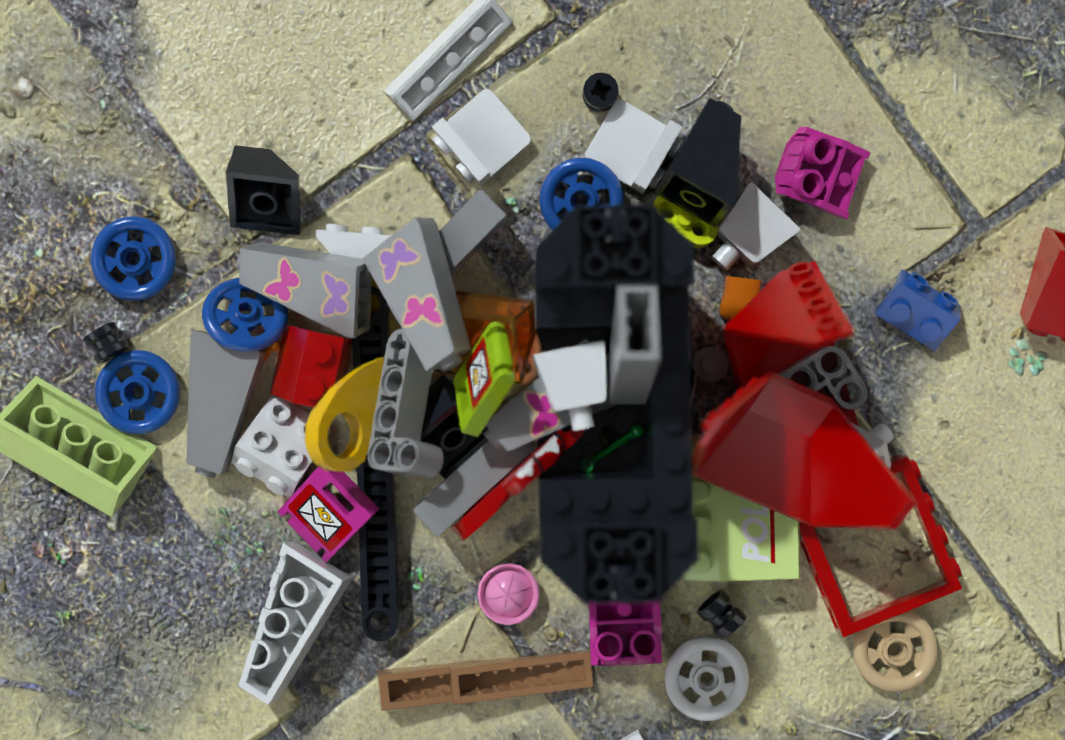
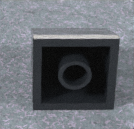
[654,98,741,228]

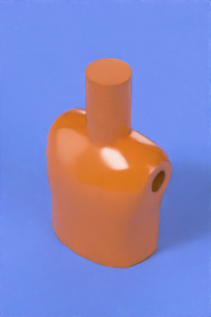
[719,276,762,321]

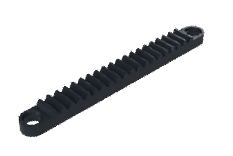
[352,287,399,642]

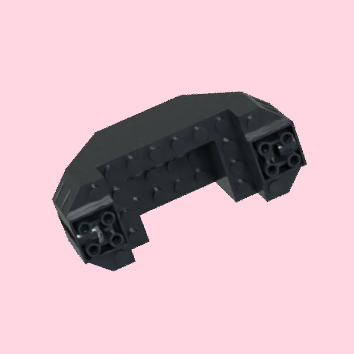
[535,204,698,604]

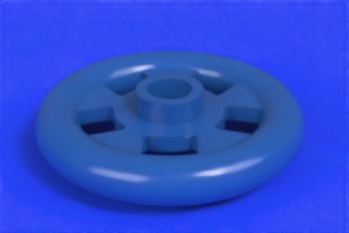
[539,158,624,230]
[91,216,176,301]
[202,278,289,352]
[95,350,180,435]

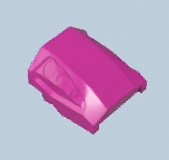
[775,127,871,219]
[588,602,662,666]

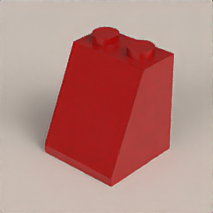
[1020,227,1065,342]
[270,325,353,408]

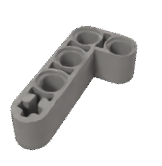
[368,329,443,478]
[776,346,867,409]

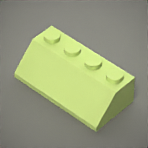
[0,376,157,517]

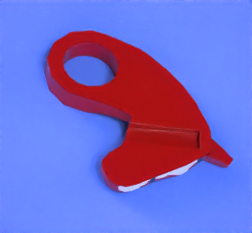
[451,429,585,541]

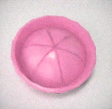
[477,563,540,625]

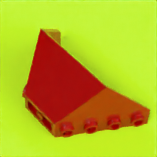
[723,261,859,426]
[692,370,917,530]

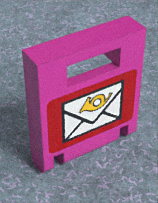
[278,466,379,563]

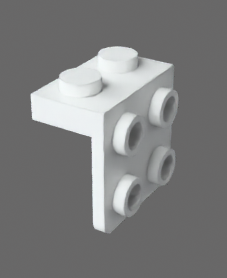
[432,89,531,186]
[584,99,683,194]
[231,395,331,498]

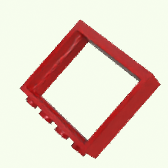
[799,454,962,638]

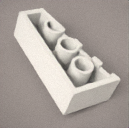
[238,541,352,705]

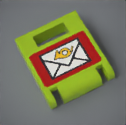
[453,322,516,436]

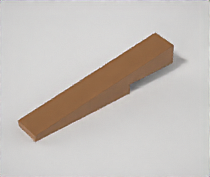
[377,650,593,711]

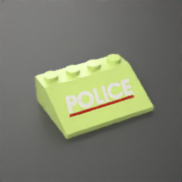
[685,435,800,582]

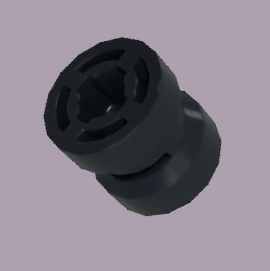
[696,589,746,640]

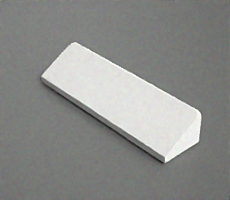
[384,0,513,121]

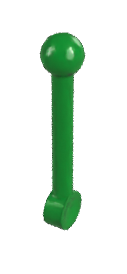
[580,424,645,473]

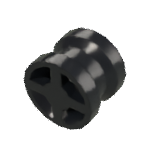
[582,72,619,113]
[83,322,129,364]

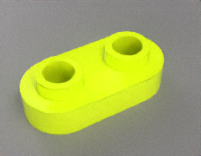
[653,196,718,248]

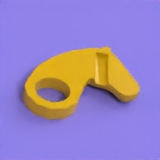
[305,357,384,472]

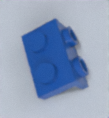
[875,270,961,351]

